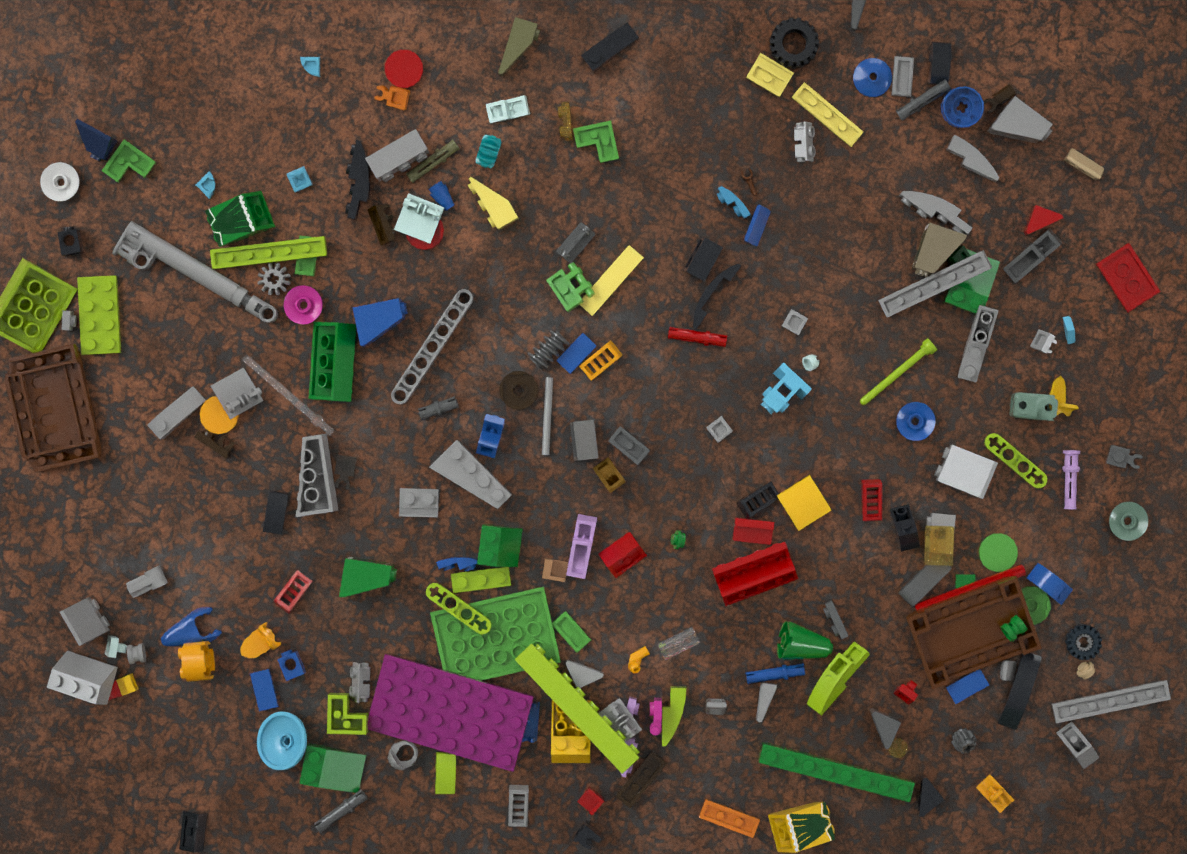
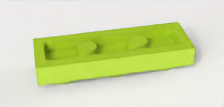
[451,567,511,593]

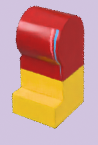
[108,673,138,701]

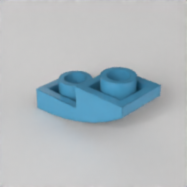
[717,186,751,219]

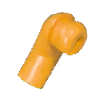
[628,646,650,674]

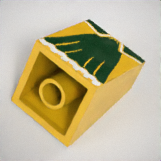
[768,802,835,853]

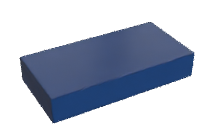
[556,333,597,374]
[250,669,279,711]
[946,669,989,704]

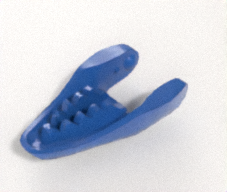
[161,607,222,646]

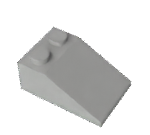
[60,597,110,646]

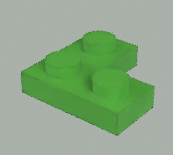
[573,121,619,163]
[102,139,157,183]

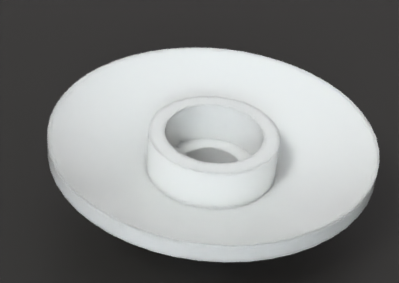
[40,162,79,201]

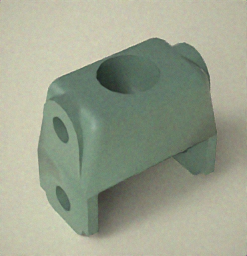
[1009,392,1058,421]

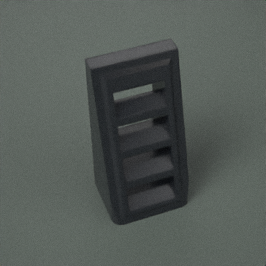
[736,481,779,519]

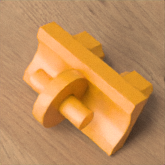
[976,774,1014,813]

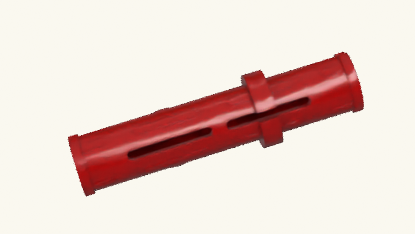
[668,327,727,347]

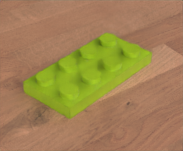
[77,275,121,355]

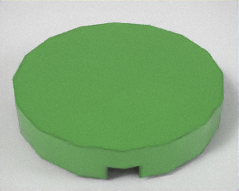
[979,533,1018,572]
[1021,586,1051,625]

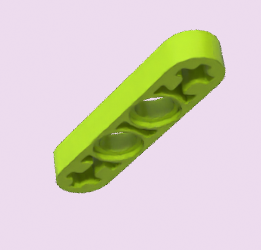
[984,433,1047,488]
[426,583,491,634]

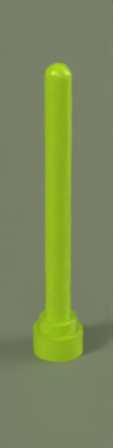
[860,338,938,405]

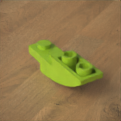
[807,641,870,716]

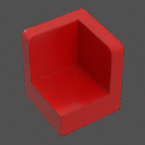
[577,786,605,816]

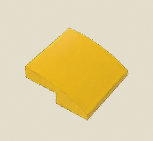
[777,475,832,531]

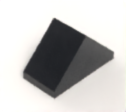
[917,776,944,817]

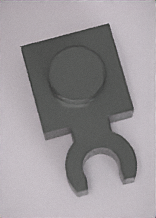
[1106,445,1143,469]

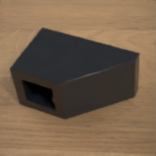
[890,504,920,552]

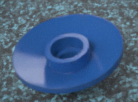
[853,58,892,97]
[896,402,935,441]

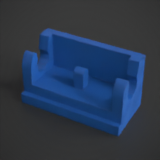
[522,702,540,743]

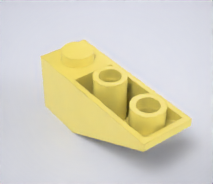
[468,177,519,230]

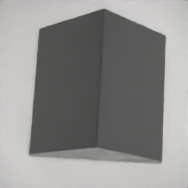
[869,708,901,749]

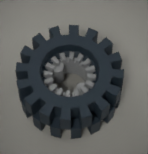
[1065,624,1102,660]

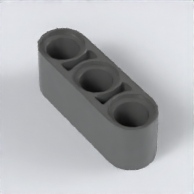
[898,554,952,607]

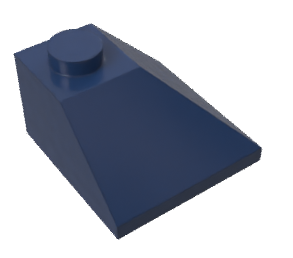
[75,119,118,162]

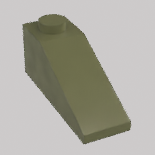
[498,17,540,76]

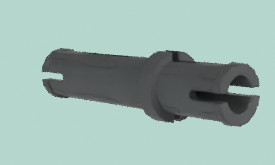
[896,79,952,121]
[314,789,368,833]

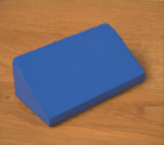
[744,205,771,246]

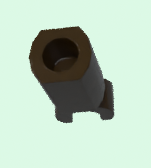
[984,84,1016,114]

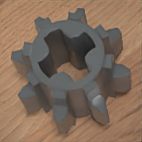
[951,728,977,754]

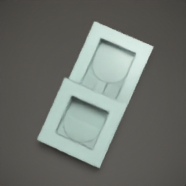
[486,95,530,123]

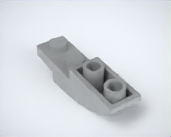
[899,191,972,235]
[957,305,999,382]

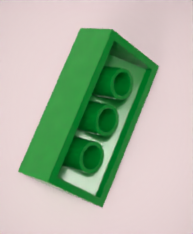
[308,322,356,402]

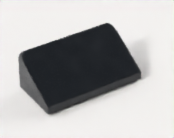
[179,811,207,853]

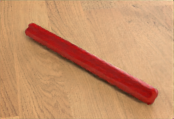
[915,565,1026,611]

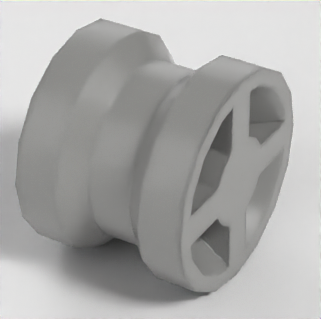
[127,643,146,664]

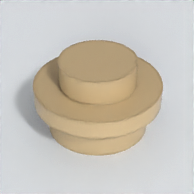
[1077,662,1095,679]

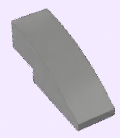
[946,135,999,182]

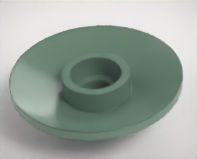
[1109,502,1148,541]

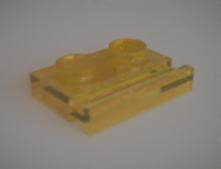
[924,525,954,566]

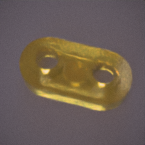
[558,101,573,141]

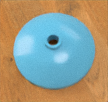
[257,712,307,770]

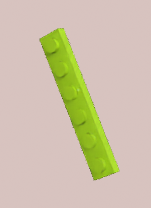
[210,236,327,269]

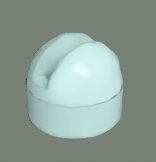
[802,354,819,371]

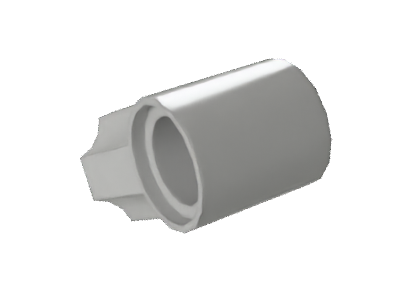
[126,565,168,598]

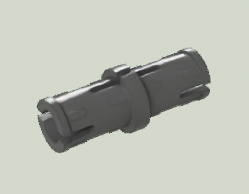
[418,396,459,420]

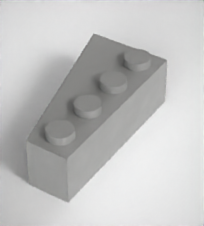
[296,434,338,517]
[429,440,512,509]

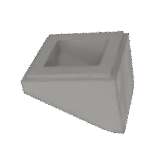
[1000,660,1017,681]

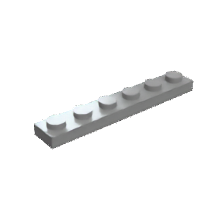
[878,250,992,317]
[1052,680,1171,723]

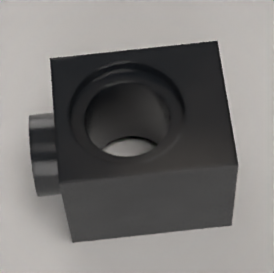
[57,226,84,256]

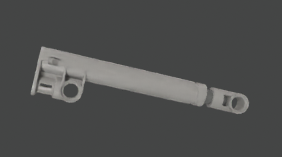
[112,221,278,323]

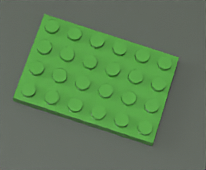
[430,586,561,681]

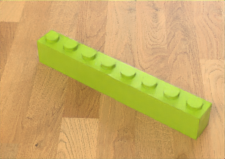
[515,643,640,774]

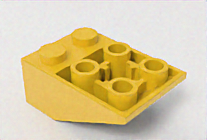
[551,700,591,763]

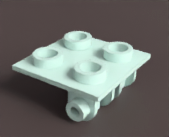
[394,193,444,244]

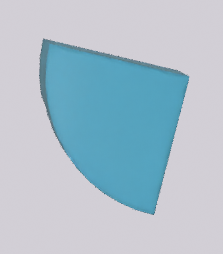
[300,57,320,77]
[196,171,216,199]
[1063,316,1075,344]

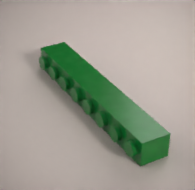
[758,742,915,802]

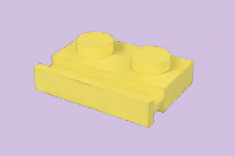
[746,53,794,97]

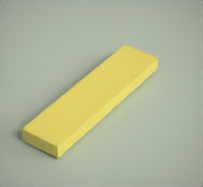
[791,82,863,147]
[580,245,644,316]

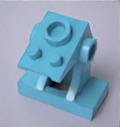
[761,362,812,414]

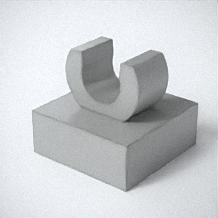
[1030,329,1057,354]

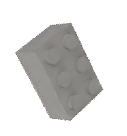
[365,129,430,182]

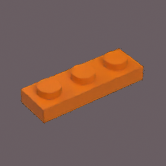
[699,799,760,838]

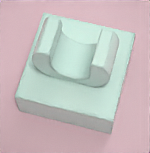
[105,635,127,658]

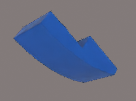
[436,557,478,572]

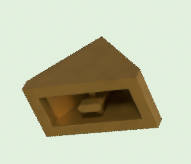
[593,457,626,493]

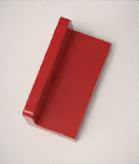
[733,517,774,545]
[599,532,647,578]

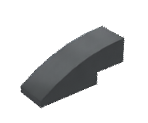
[1003,228,1062,283]

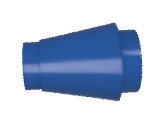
[428,181,455,211]

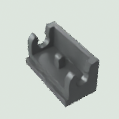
[569,420,598,461]

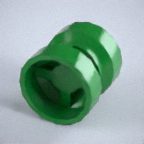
[1000,615,1028,642]

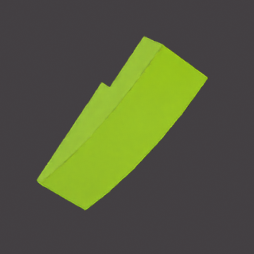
[662,686,686,746]

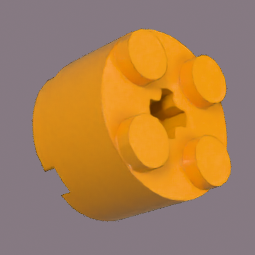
[178,641,215,682]

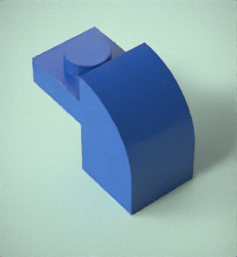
[476,414,505,458]
[1027,563,1073,605]

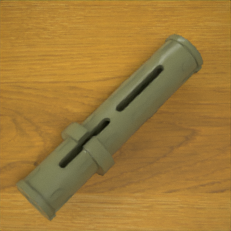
[406,139,460,183]

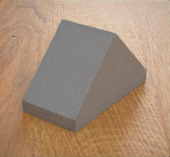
[566,659,604,688]

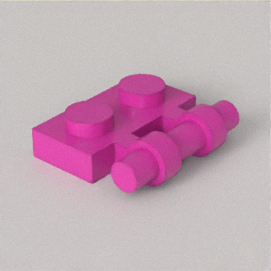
[650,698,662,736]

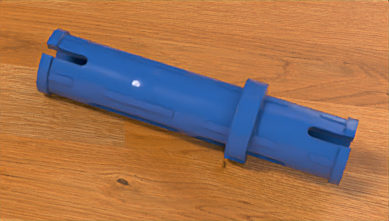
[746,663,805,684]

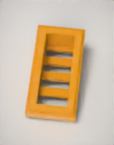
[579,340,622,381]

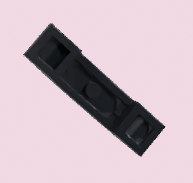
[693,264,741,330]
[998,653,1042,730]

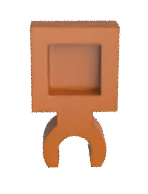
[374,85,410,110]

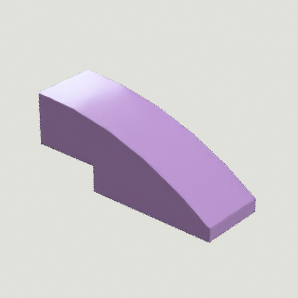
[566,514,597,579]

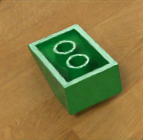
[943,249,1000,315]
[299,743,366,793]

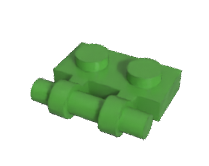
[546,262,595,312]

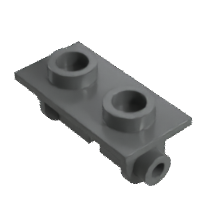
[556,222,596,263]

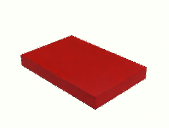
[1096,243,1161,313]

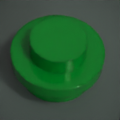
[670,530,686,550]

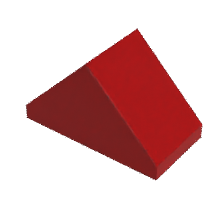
[1024,205,1063,236]

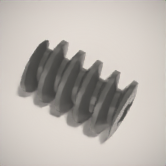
[527,330,570,371]

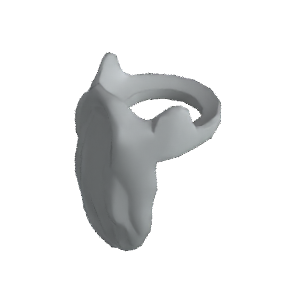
[387,740,418,770]

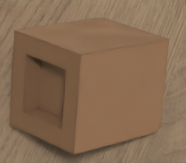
[542,558,568,582]

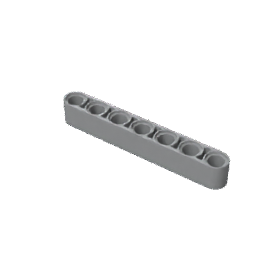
[391,289,474,404]

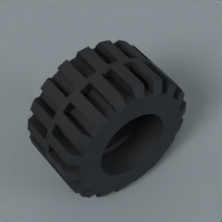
[769,18,819,69]

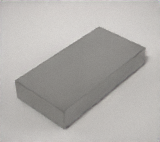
[891,56,914,97]

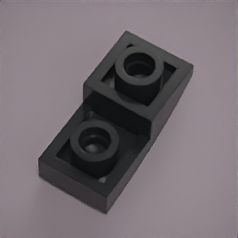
[927,42,951,84]
[263,490,288,535]

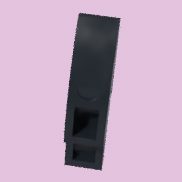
[345,140,371,221]

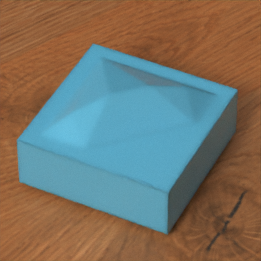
[287,166,312,192]

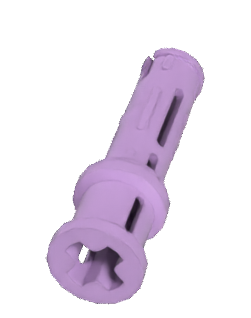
[1062,450,1080,509]

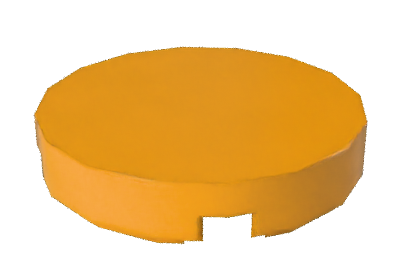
[200,396,239,434]

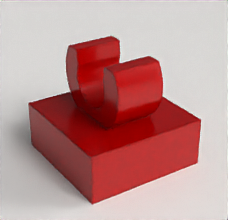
[893,680,918,705]

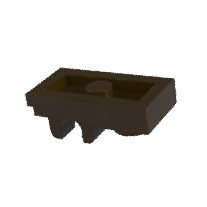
[367,204,395,246]
[194,430,235,459]

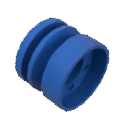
[941,86,984,128]

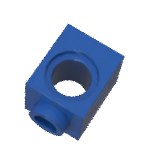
[277,650,306,681]

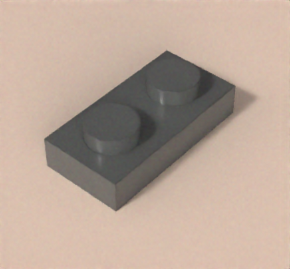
[608,426,650,465]
[823,600,848,639]

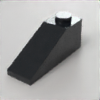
[581,22,639,74]

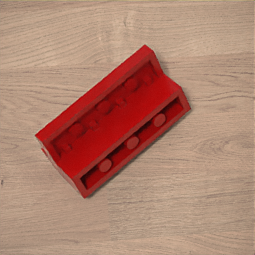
[712,542,798,606]

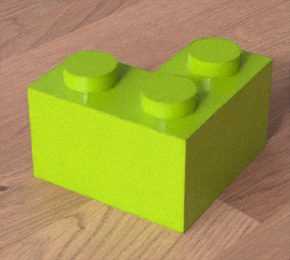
[327,693,368,735]

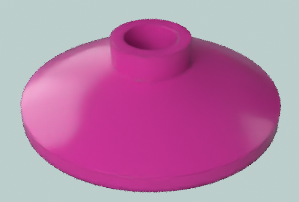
[284,285,323,324]

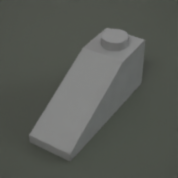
[147,386,206,439]

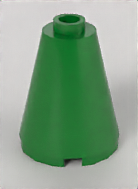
[777,621,833,660]

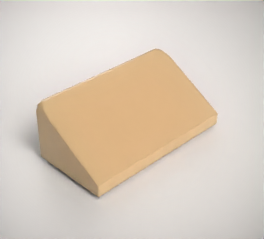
[1064,148,1104,181]

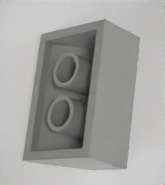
[47,651,118,705]

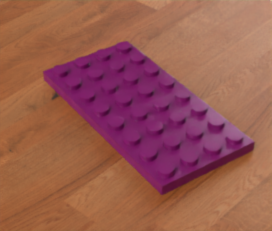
[368,654,534,772]

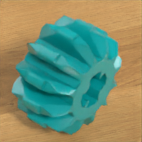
[475,134,502,168]

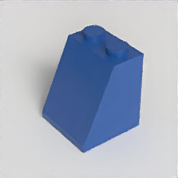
[353,298,408,347]

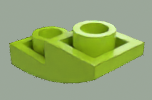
[435,752,456,794]

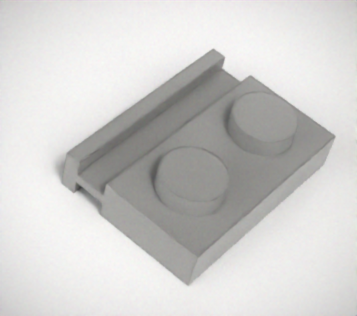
[399,488,439,517]

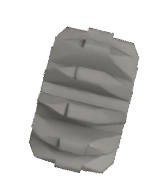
[258,263,291,295]

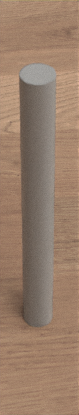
[542,377,553,455]

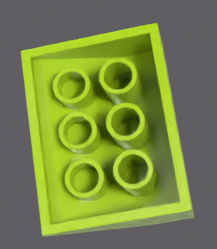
[0,258,78,353]

